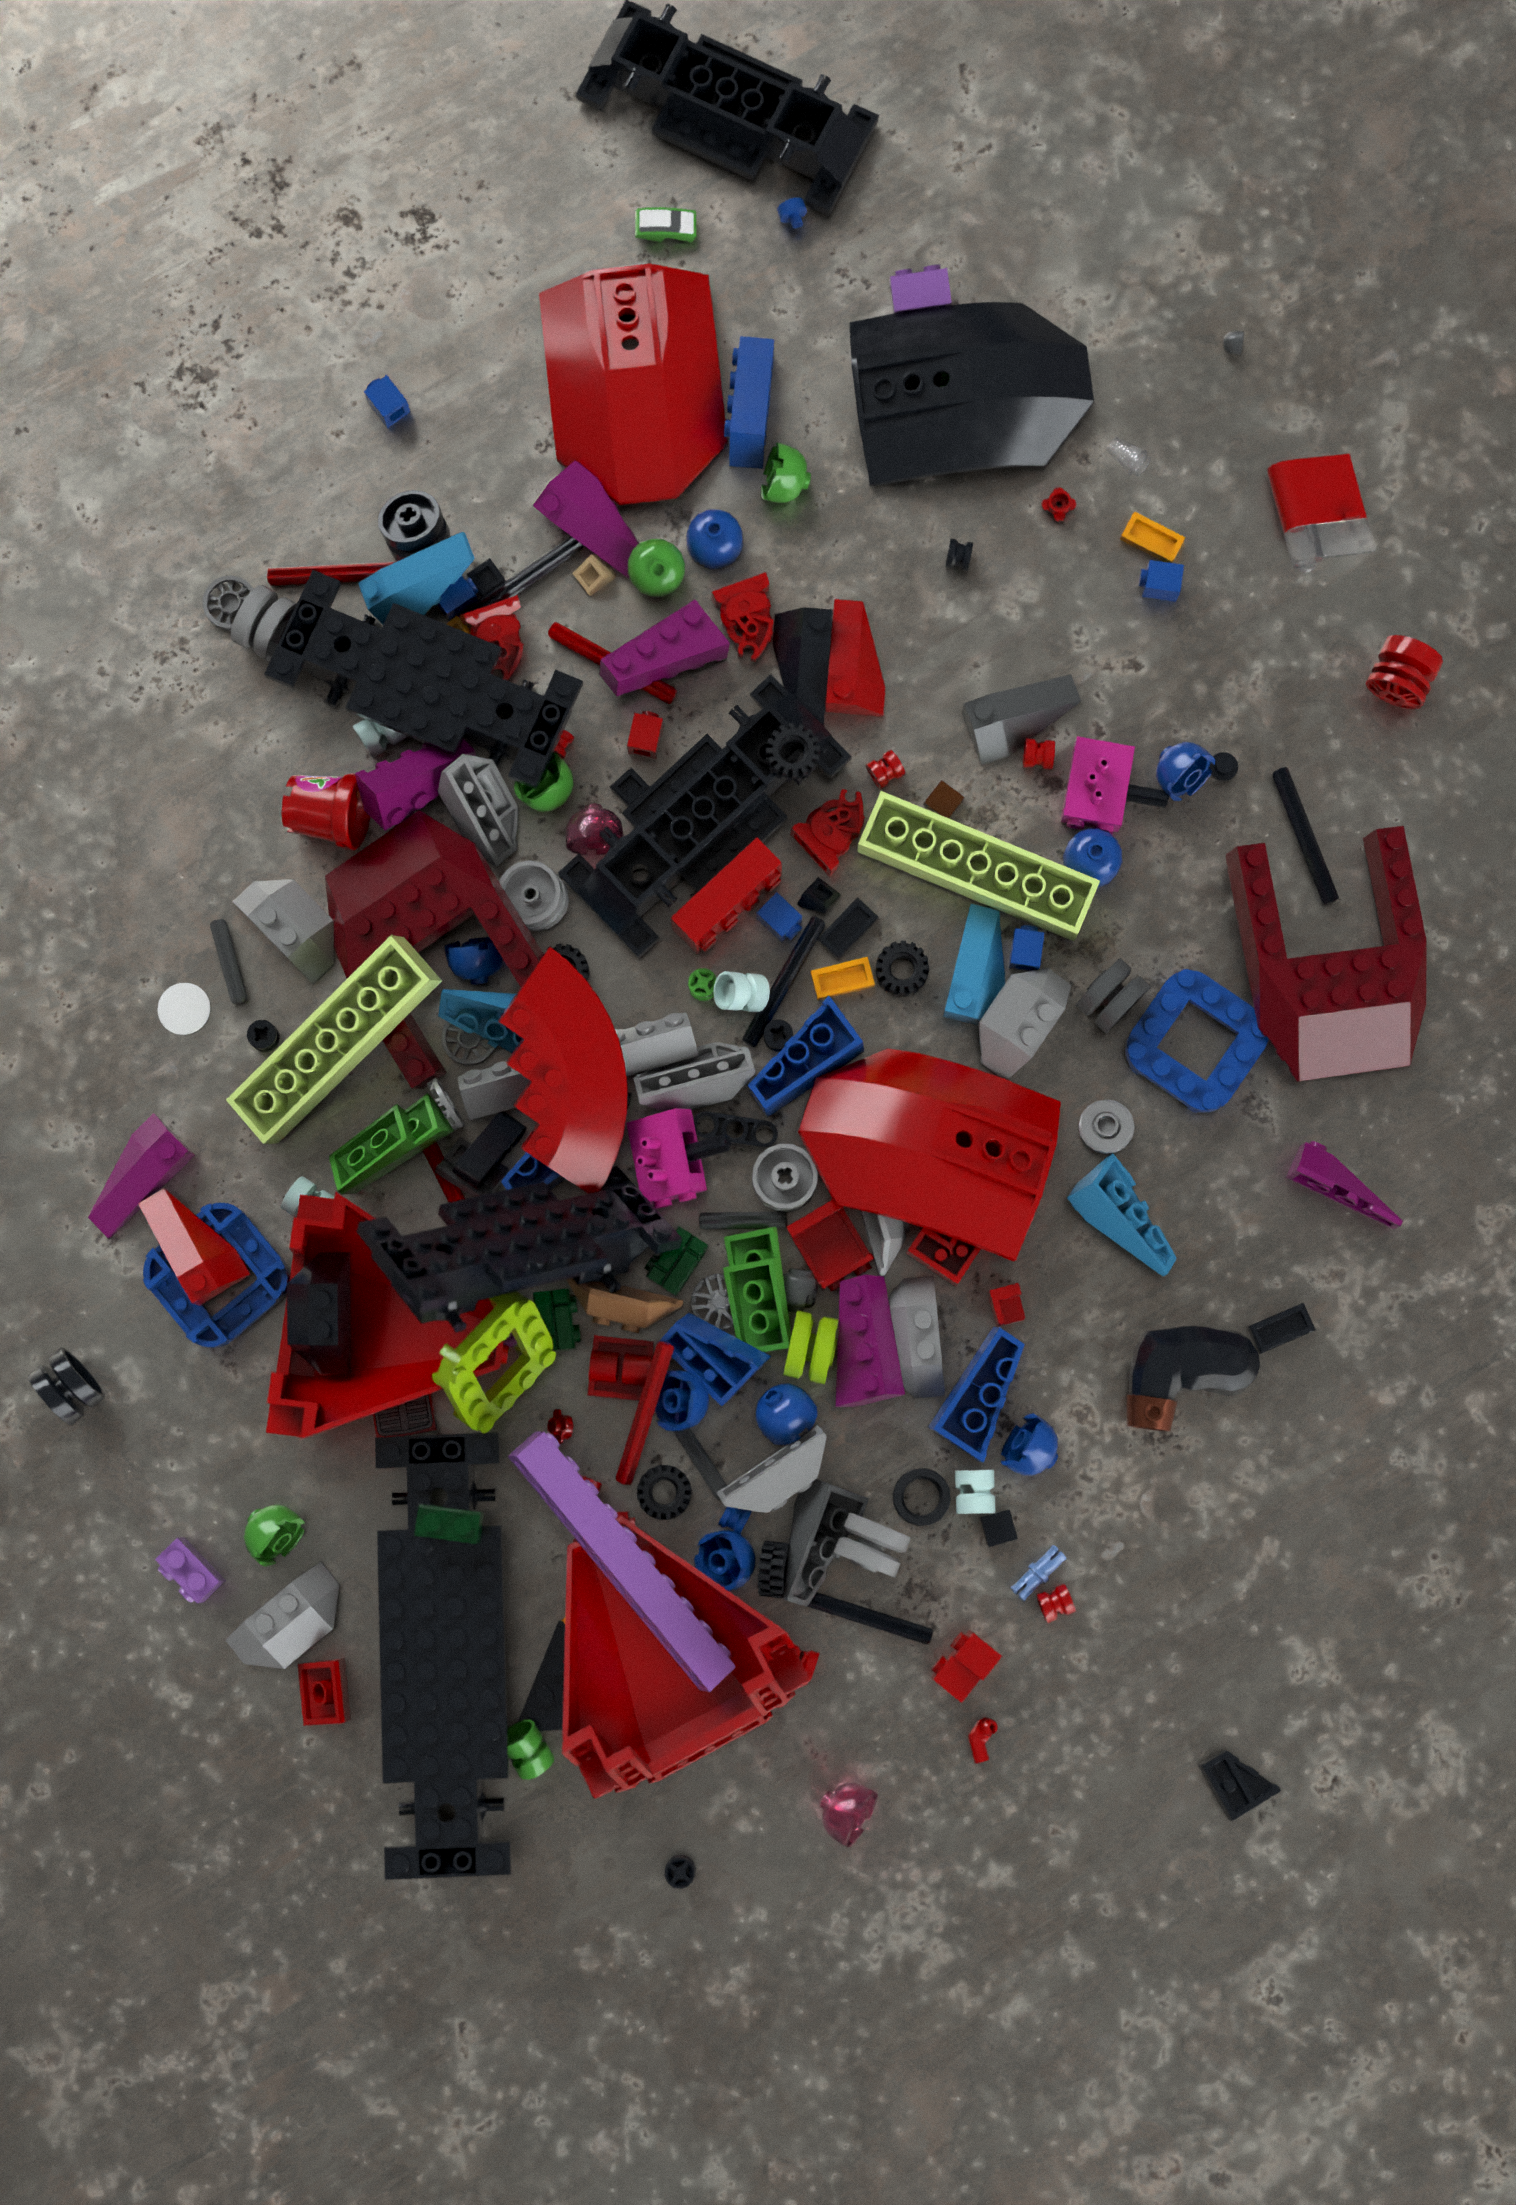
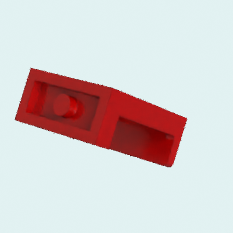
[786,1199,875,1292]

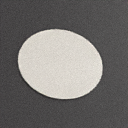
[157,983,210,1035]

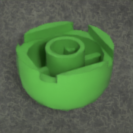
[761,442,811,503]
[628,538,685,597]
[514,753,574,812]
[244,1504,305,1567]

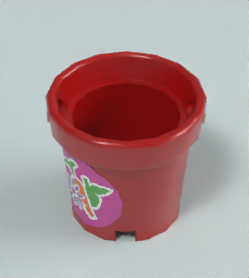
[281,773,370,851]

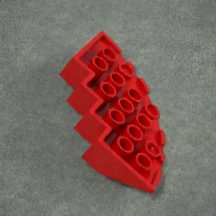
[498,947,628,1194]

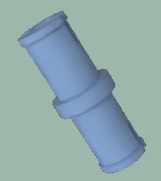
[1010,1545,1067,1602]

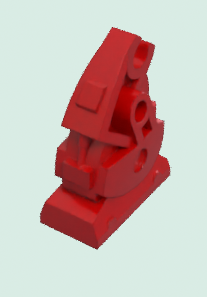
[711,572,774,662]
[459,595,524,680]
[790,789,865,877]

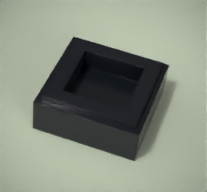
[466,558,506,597]
[610,767,650,807]
[980,1509,1018,1547]

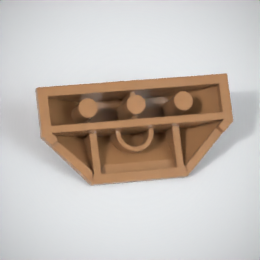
[566,1278,684,1334]

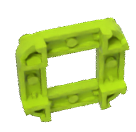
[432,1291,556,1433]

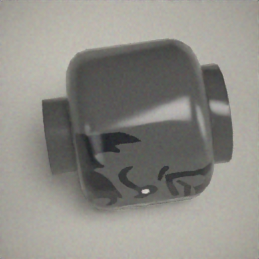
[783,1268,819,1313]

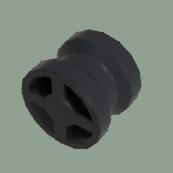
[945,538,973,571]
[764,1019,793,1052]
[247,1020,280,1052]
[664,1854,696,1889]

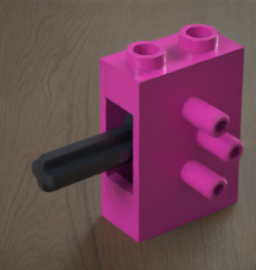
[1061,736,1169,834]
[626,1108,731,1208]

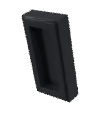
[817,897,879,961]
[1247,1303,1316,1354]

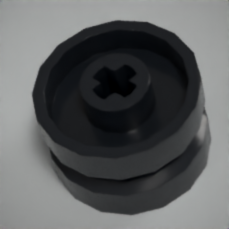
[378,490,450,561]
[28,1347,105,1425]

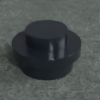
[1209,752,1238,782]

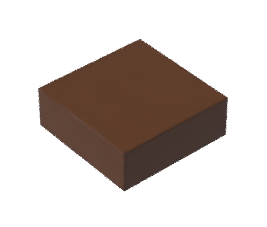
[923,780,965,819]

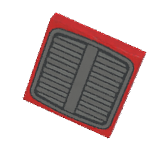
[373,1393,438,1437]

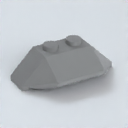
[438,754,518,867]
[233,879,335,985]
[978,968,1071,1080]
[633,1042,756,1111]
[860,1210,910,1277]
[888,1276,945,1398]
[717,1424,827,1513]
[226,1561,340,1669]

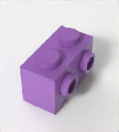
[890,265,952,313]
[155,1537,226,1603]

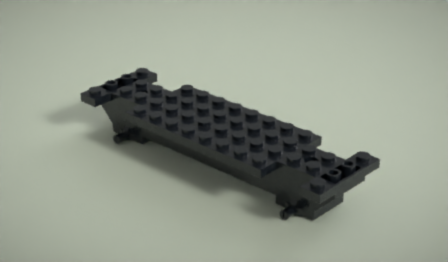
[375,1432,512,1880]

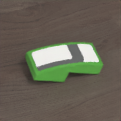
[635,207,696,242]

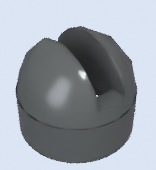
[1223,331,1244,355]

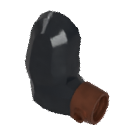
[1127,1325,1260,1432]

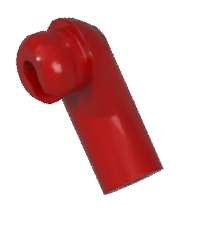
[968,1718,998,1763]

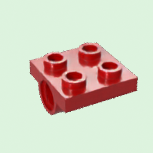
[587,1335,654,1401]

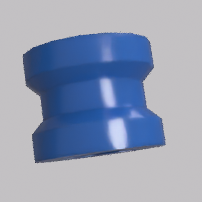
[718,1507,752,1534]

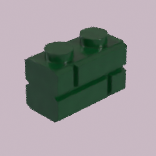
[644,1226,709,1297]
[533,1288,581,1352]
[414,1504,484,1544]

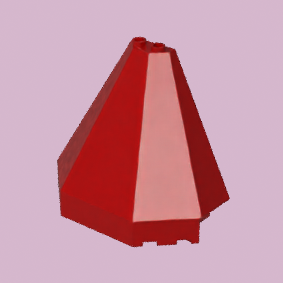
[266,1191,511,1440]
[562,1516,811,1799]

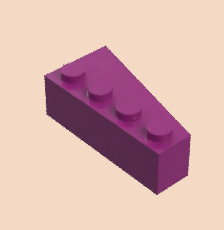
[599,600,730,697]
[355,739,476,831]
[835,1275,905,1407]

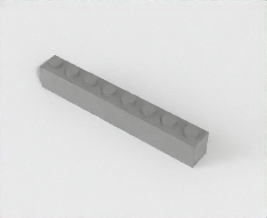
[457,1012,699,1121]

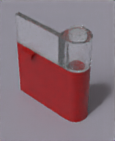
[1267,454,1376,572]

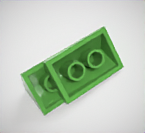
[329,1093,454,1195]
[723,1227,791,1352]

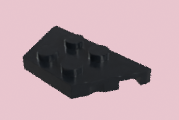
[518,1620,565,1732]

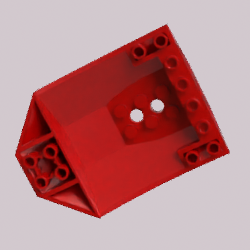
[539,263,728,505]
[798,1048,1061,1261]

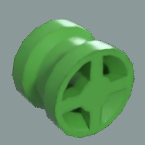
[688,968,717,1001]

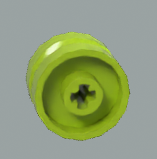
[783,1310,839,1385]

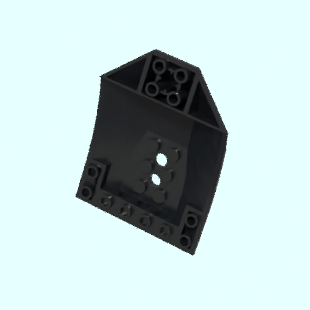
[850,302,1095,487]

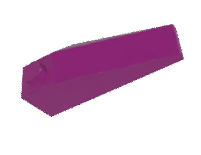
[533,460,639,579]

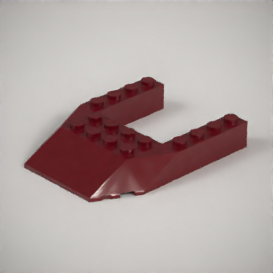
[325,810,544,1089]
[1225,826,1427,1082]

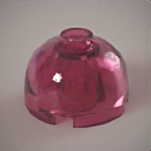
[565,803,624,855]
[820,1783,878,1848]

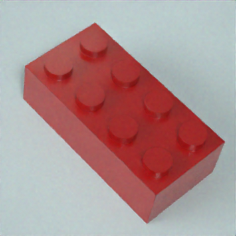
[671,837,782,955]

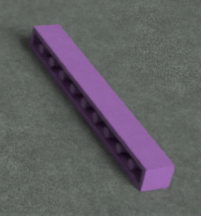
[508,1431,736,1692]

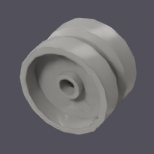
[231,585,297,661]
[499,860,569,932]
[752,1143,818,1213]
[833,1512,911,1578]

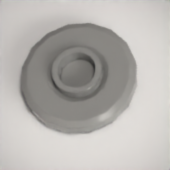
[1078,1099,1135,1154]

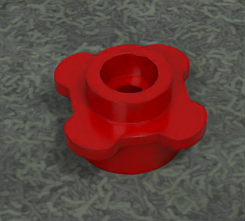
[1042,487,1076,521]
[547,1409,573,1445]

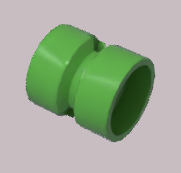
[508,1720,554,1780]

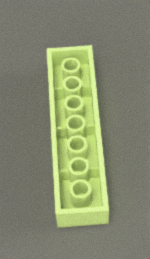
[857,791,1100,941]
[226,935,442,1144]

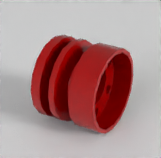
[1365,635,1443,710]

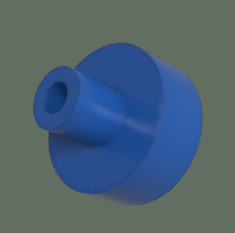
[777,197,807,229]

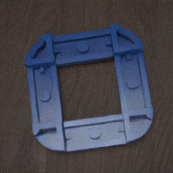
[1125,969,1269,1113]
[143,1203,290,1348]

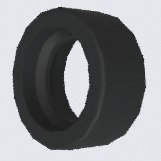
[893,1468,951,1526]

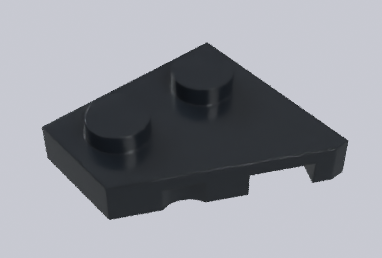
[1198,1750,1281,1821]

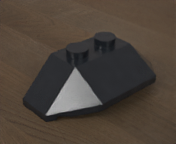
[287,1252,352,1374]

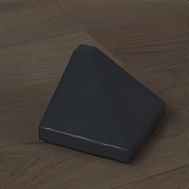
[797,877,841,913]

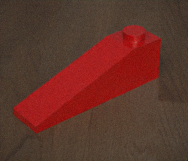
[825,599,885,717]
[138,1188,251,1306]

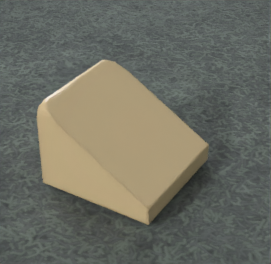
[572,554,617,596]

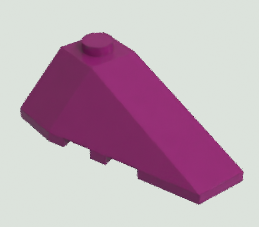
[88,1113,195,1239]
[1285,1141,1403,1229]

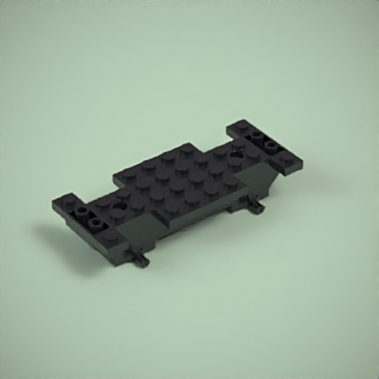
[576,0,879,216]
[264,570,583,789]
[558,674,852,959]
[357,1166,683,1333]

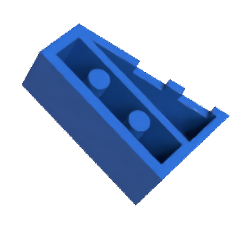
[657,1313,772,1406]

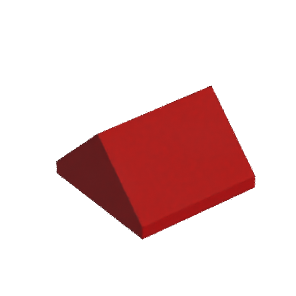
[297,1658,351,1726]

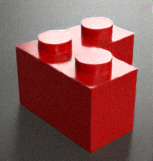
[906,1228,981,1287]
[931,1630,1002,1703]

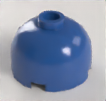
[686,509,743,570]
[1156,742,1215,801]
[1063,828,1122,888]
[444,937,504,985]
[655,1370,709,1431]
[756,1384,817,1445]
[1001,1413,1058,1476]
[694,1530,756,1591]

